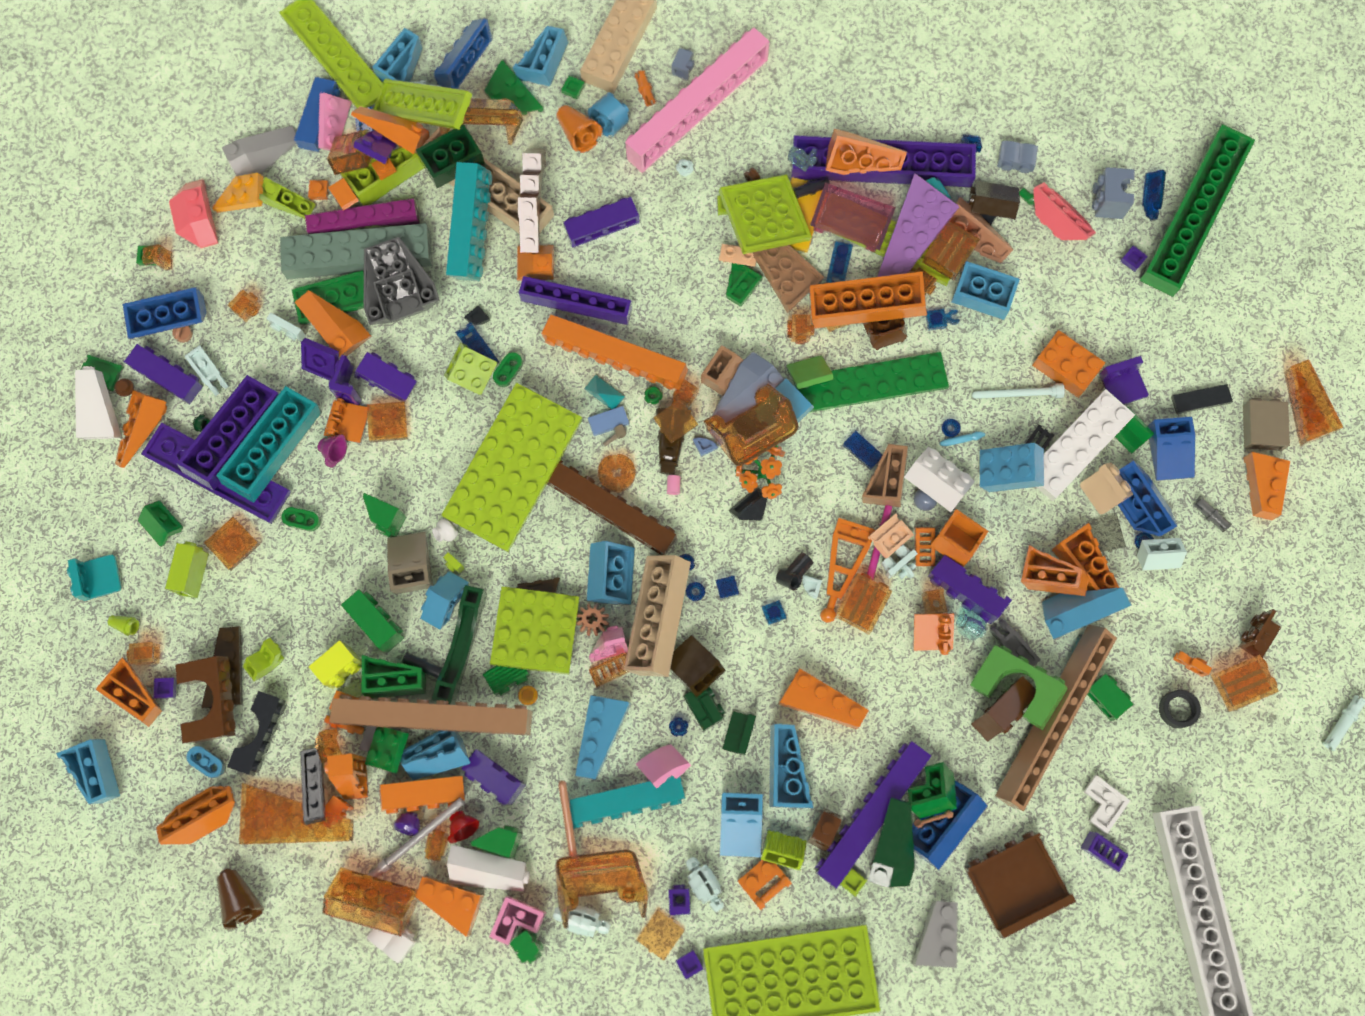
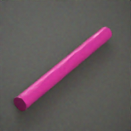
[866,505,893,580]

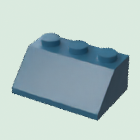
[587,541,635,605]

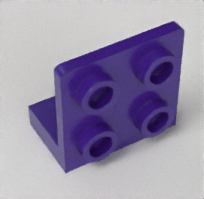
[329,355,362,405]
[1099,356,1149,405]

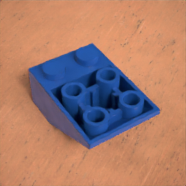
[1148,417,1195,481]

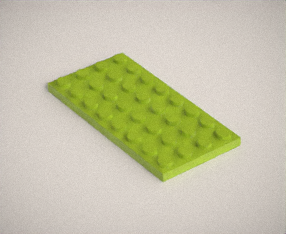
[441,382,583,553]
[703,924,881,1016]

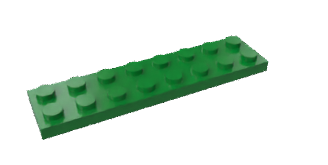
[796,352,949,413]

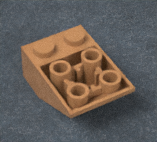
[701,345,743,396]

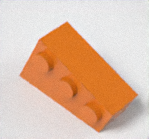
[1244,452,1290,521]
[1021,545,1089,596]
[96,657,162,727]
[324,754,368,800]

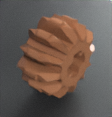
[576,603,609,636]

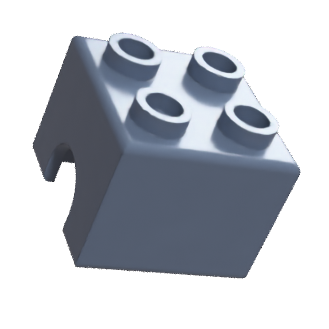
[1092,167,1135,219]

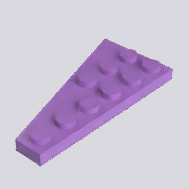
[877,174,959,277]

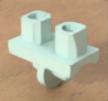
[881,545,918,579]

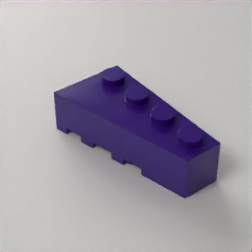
[928,555,1012,624]

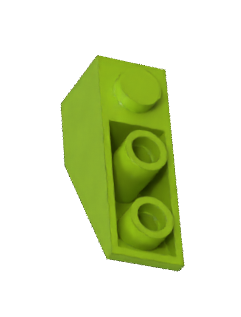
[259,177,316,219]

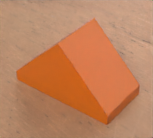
[328,178,359,210]

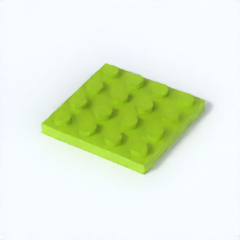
[719,174,812,254]
[490,586,580,675]

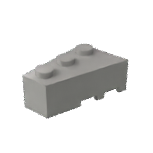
[911,900,957,968]

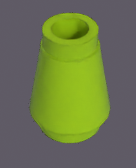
[107,615,140,636]

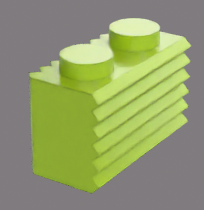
[760,830,807,871]

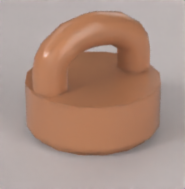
[172,326,193,343]

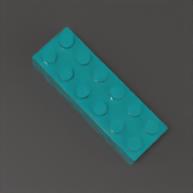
[446,162,492,282]
[216,386,321,503]

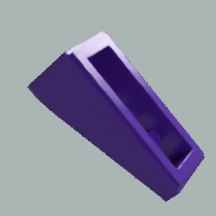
[1081,831,1129,872]

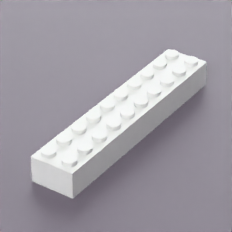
[1152,805,1254,1016]

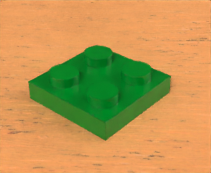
[365,727,409,773]

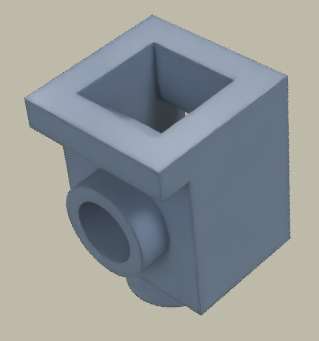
[671,48,695,81]

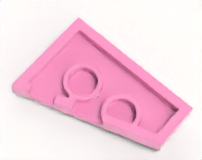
[318,93,351,152]

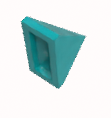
[584,375,625,410]

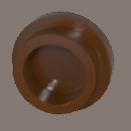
[115,378,134,397]

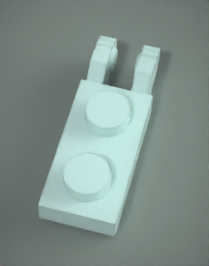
[185,345,229,396]

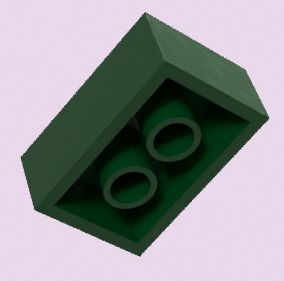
[416,124,485,189]

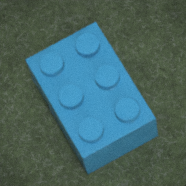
[951,261,1020,320]
[980,443,1044,492]

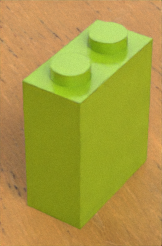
[165,541,209,599]

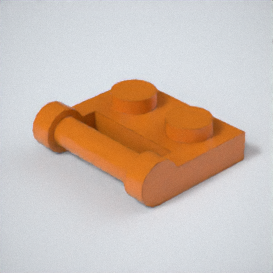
[737,860,792,910]

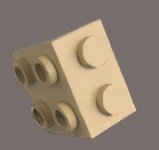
[1080,463,1133,514]

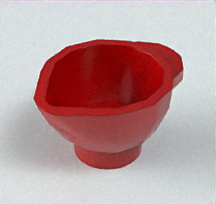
[447,811,480,844]

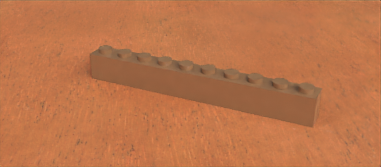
[995,625,1117,812]
[329,695,533,736]

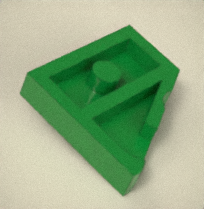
[726,263,763,307]

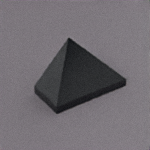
[728,487,768,521]

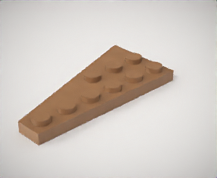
[753,245,824,314]

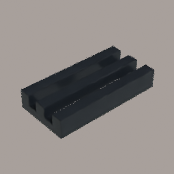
[1025,425,1055,450]

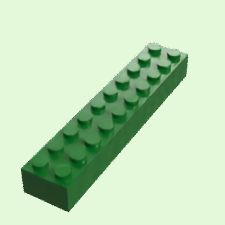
[1139,124,1255,297]

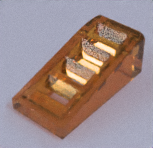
[589,653,630,687]

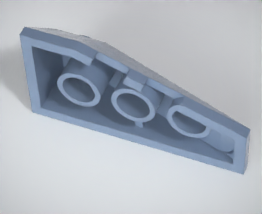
[712,352,784,430]

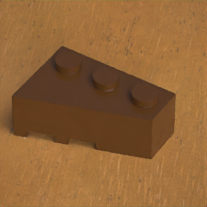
[971,676,1036,742]

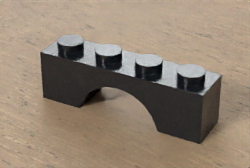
[227,691,286,776]

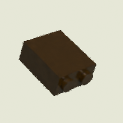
[968,180,1020,220]
[670,635,726,698]

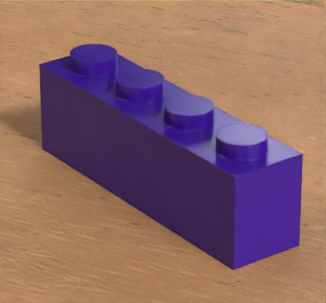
[563,197,640,248]
[123,344,203,405]

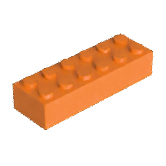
[810,271,927,328]

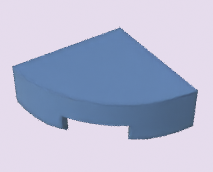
[693,437,718,457]

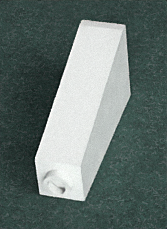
[75,366,122,440]
[447,845,530,891]

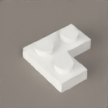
[1083,775,1130,833]

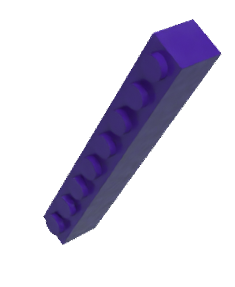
[815,741,931,889]

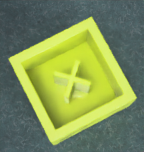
[308,640,362,689]

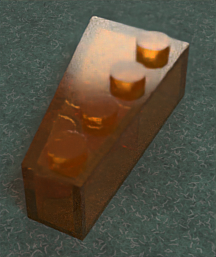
[1284,359,1343,447]

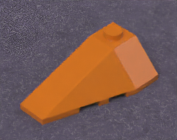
[825,129,907,175]
[115,390,167,468]

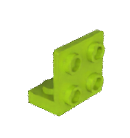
[444,342,497,395]

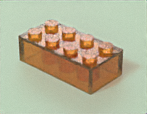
[322,867,418,937]

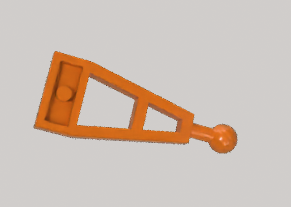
[820,518,875,623]

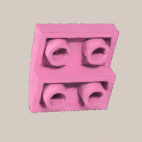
[636,744,691,788]

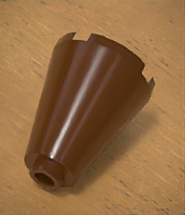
[217,868,264,930]

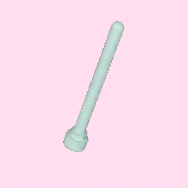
[972,383,1065,399]

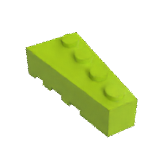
[339,147,424,206]

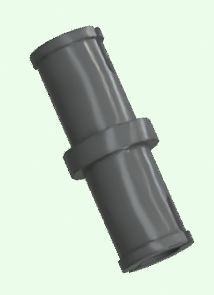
[1194,497,1232,532]

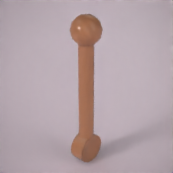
[914,810,953,828]

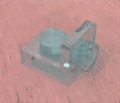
[787,146,818,172]

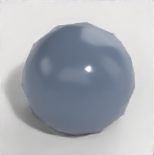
[913,489,937,511]

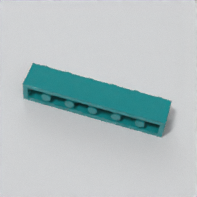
[569,776,685,829]

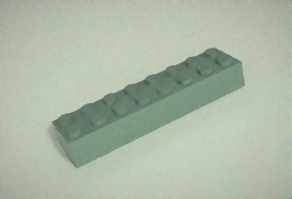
[280,224,432,280]

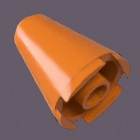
[556,105,602,153]

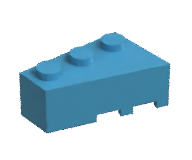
[373,28,423,82]
[56,739,120,804]

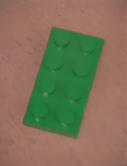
[291,270,364,325]

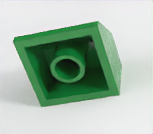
[363,493,407,538]
[471,825,522,858]

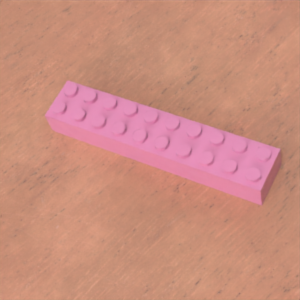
[625,28,769,173]

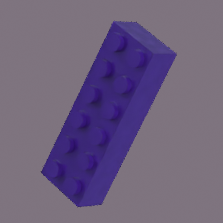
[176,375,279,491]

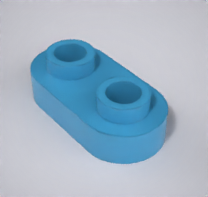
[186,746,225,778]

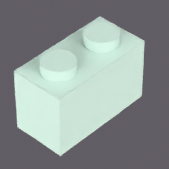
[1137,538,1187,570]

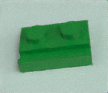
[80,354,124,392]

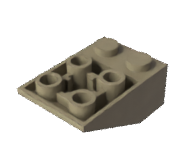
[387,532,433,595]

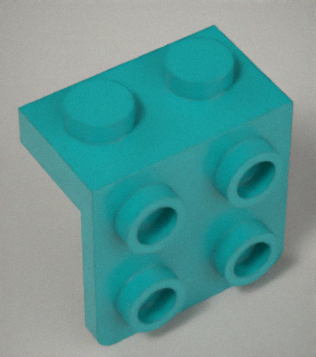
[67,555,122,601]

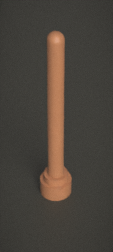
[558,780,584,878]

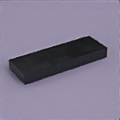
[1171,384,1233,415]

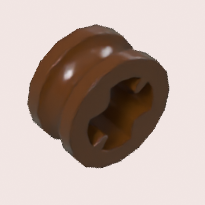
[744,167,761,182]

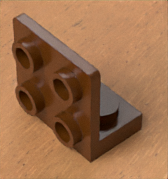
[1239,609,1282,660]

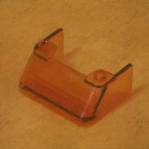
[439,98,523,145]
[555,849,649,929]

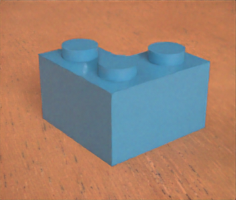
[420,571,469,630]

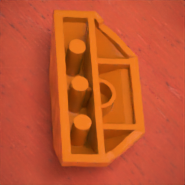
[156,786,235,845]

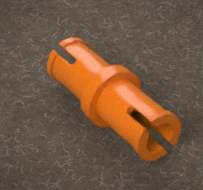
[634,70,656,107]

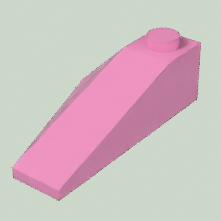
[589,625,628,662]

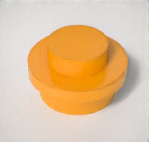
[518,685,538,705]

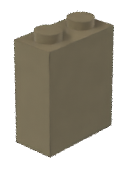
[1243,398,1290,451]

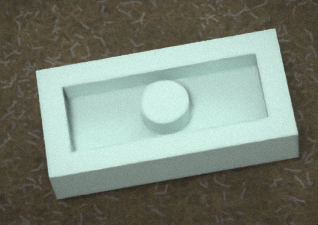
[266,312,306,341]

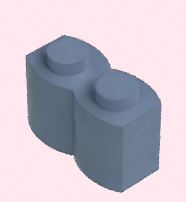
[997,141,1038,173]

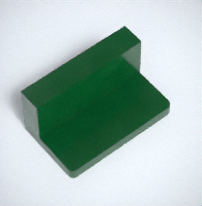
[722,711,756,756]

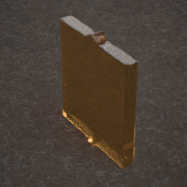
[653,399,698,444]
[637,910,685,961]

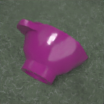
[317,435,347,468]

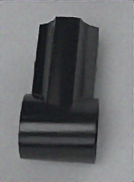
[776,552,814,590]

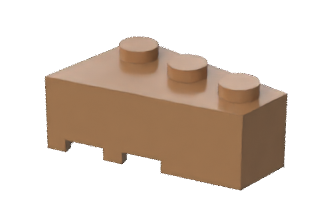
[862,444,908,507]

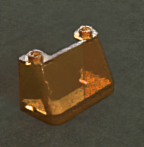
[703,384,799,466]

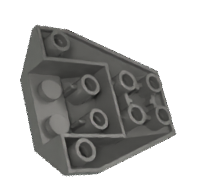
[364,237,440,325]

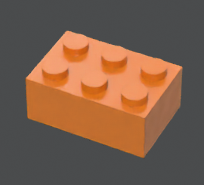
[1032,330,1106,398]

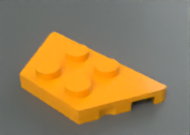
[212,173,263,213]

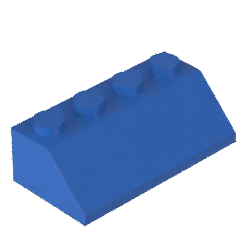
[434,18,492,89]
[122,287,207,339]
[912,780,988,870]

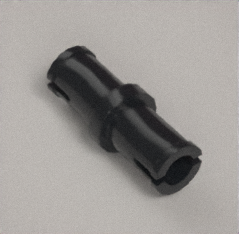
[793,177,830,199]
[402,652,443,679]

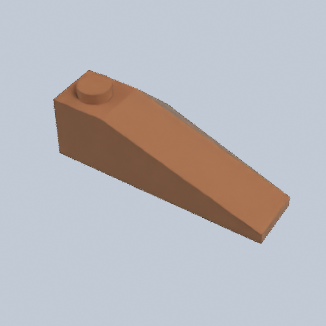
[938,197,1014,263]

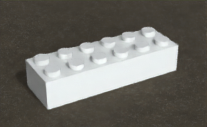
[1036,389,1135,502]

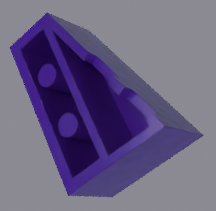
[354,352,417,403]

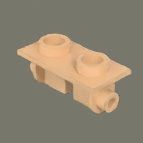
[719,244,756,267]

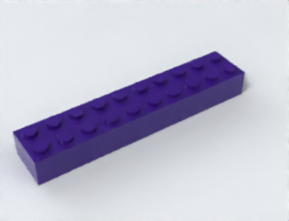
[791,136,976,188]

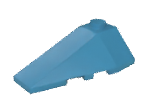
[1042,587,1132,639]

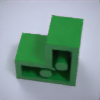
[908,762,957,818]

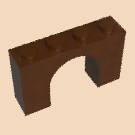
[175,656,236,744]

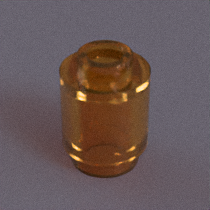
[424,830,448,861]

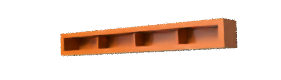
[541,314,688,390]

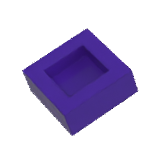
[1120,246,1148,272]
[153,678,177,699]
[676,950,704,980]

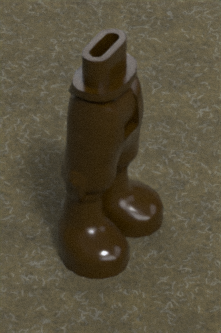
[655,408,691,475]

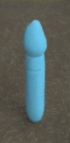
[940,431,985,446]

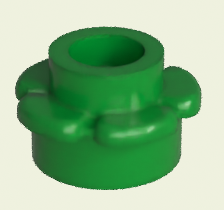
[644,387,663,405]

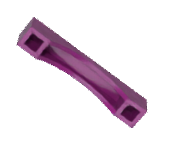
[305,198,420,234]

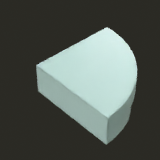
[802,575,822,599]

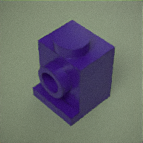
[668,884,690,916]

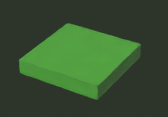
[786,355,833,389]

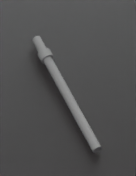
[367,798,465,882]

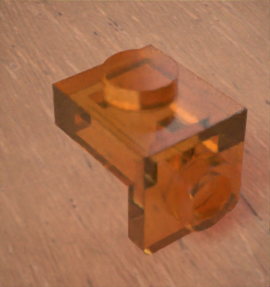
[314,729,342,763]

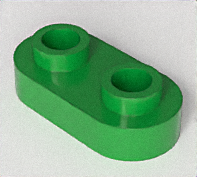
[493,352,523,387]
[281,507,321,532]

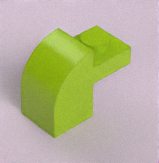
[243,638,284,682]

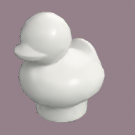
[432,519,458,542]

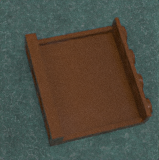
[964,831,1077,939]

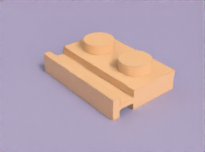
[868,514,914,559]

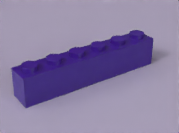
[519,276,632,325]

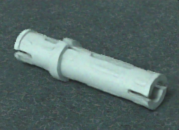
[1323,695,1365,751]

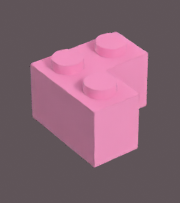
[489,896,546,945]

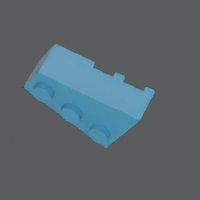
[512,26,568,86]
[401,731,471,781]

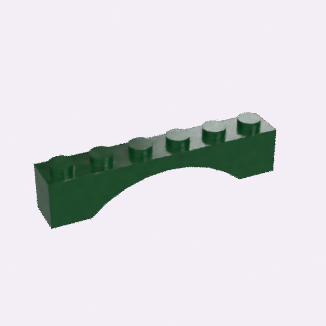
[431,585,487,705]

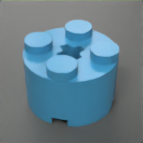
[588,92,629,137]

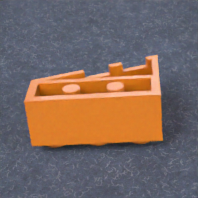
[415,876,484,937]

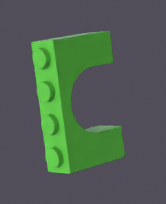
[970,645,1068,730]

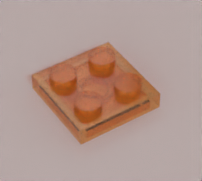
[367,401,408,443]
[204,517,260,571]

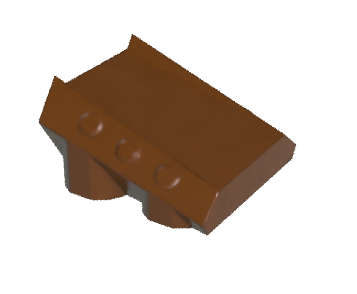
[863,318,908,350]

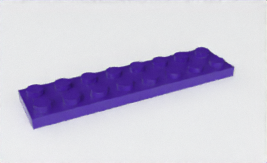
[141,422,291,524]

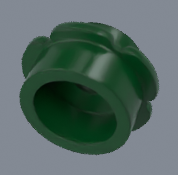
[193,414,210,432]

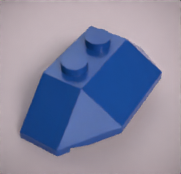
[1118,461,1178,537]

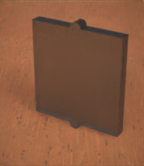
[1086,515,1126,552]

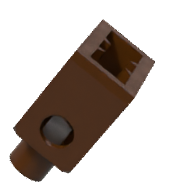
[807,807,842,851]

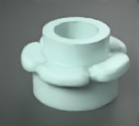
[676,159,693,176]

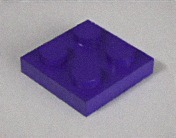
[301,338,338,380]

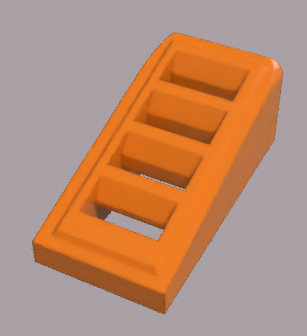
[914,527,935,566]

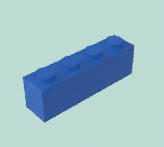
[294,77,340,152]

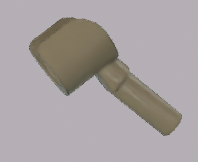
[603,425,626,447]

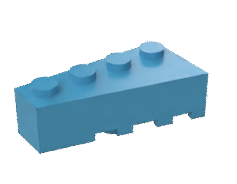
[575,695,631,780]
[769,724,814,808]

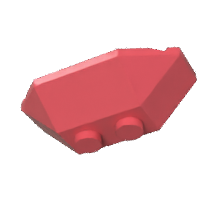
[169,179,219,248]
[1033,182,1096,240]

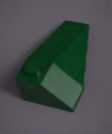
[868,797,915,888]

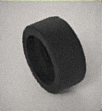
[1159,689,1201,729]

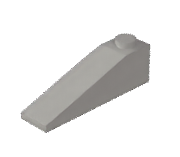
[221,126,296,176]

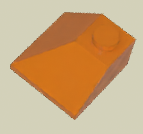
[517,245,554,281]

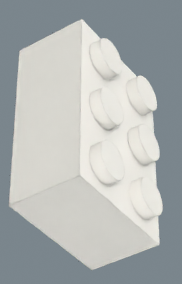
[904,447,975,512]

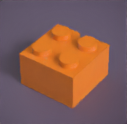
[930,509,989,567]

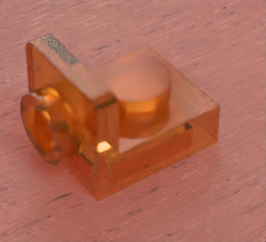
[143,244,172,270]

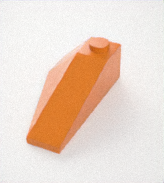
[351,106,430,154]
[295,291,372,358]

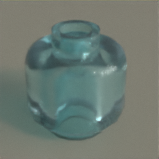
[956,611,987,641]

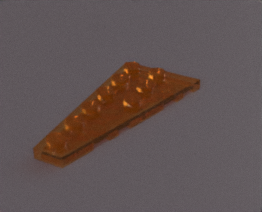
[239,783,354,845]

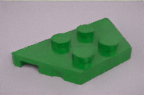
[484,59,544,119]

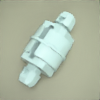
[686,857,724,912]
[553,904,611,937]

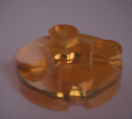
[598,454,636,493]

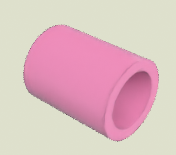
[667,475,681,495]

